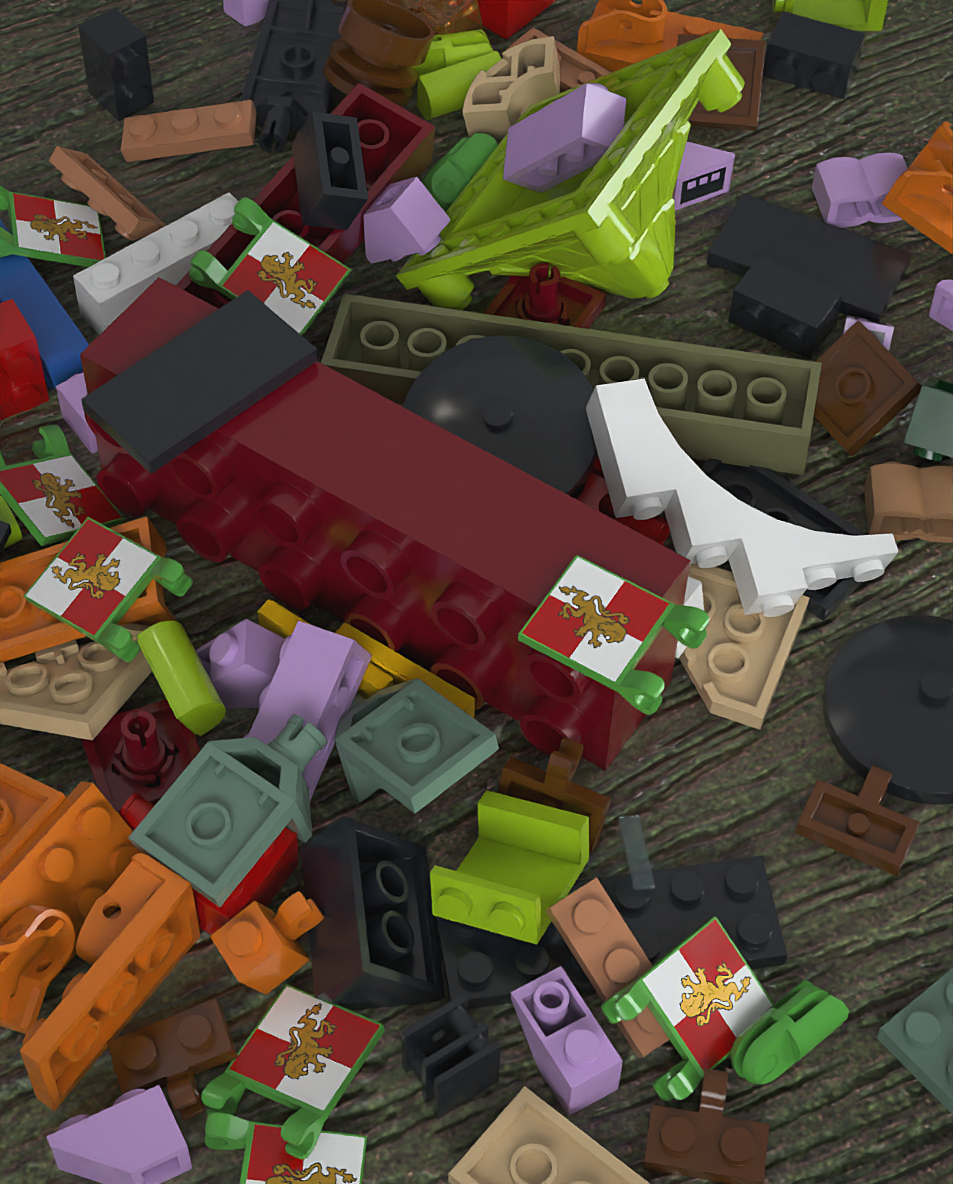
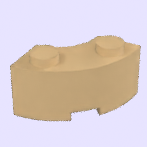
[463,36,560,144]

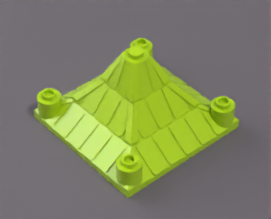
[396,29,745,310]

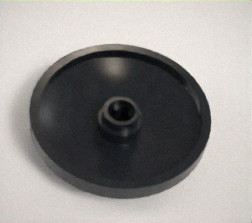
[403,336,598,497]
[823,615,953,805]

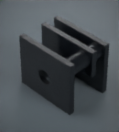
[401,994,501,1119]

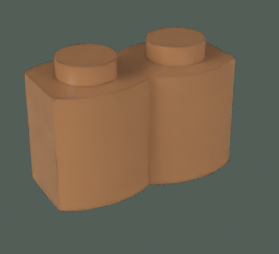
[864,461,953,543]

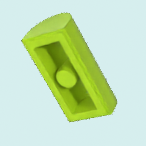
[416,51,502,120]
[137,621,226,737]

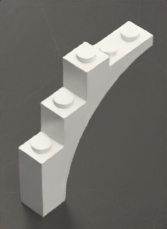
[586,379,898,617]

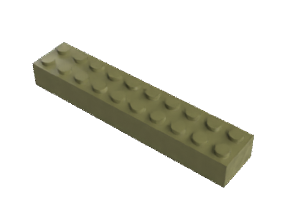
[321,293,822,475]

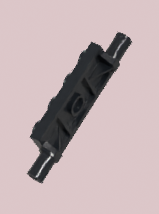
[240,0,347,153]

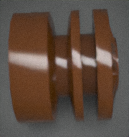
[323,0,434,107]

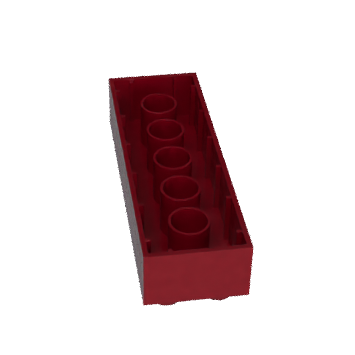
[80,277,691,771]

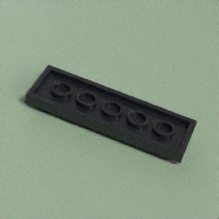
[435,856,788,1009]

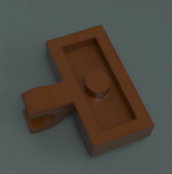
[497,737,611,852]
[795,765,920,876]
[107,998,238,1121]
[643,1069,770,1184]

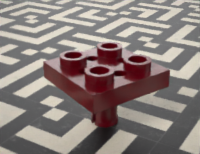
[483,263,606,329]
[80,699,201,814]

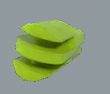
[413,29,494,78]

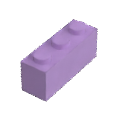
[503,83,626,193]
[243,621,372,800]

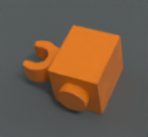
[210,891,324,995]

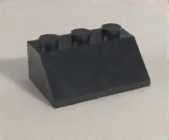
[300,817,445,1010]

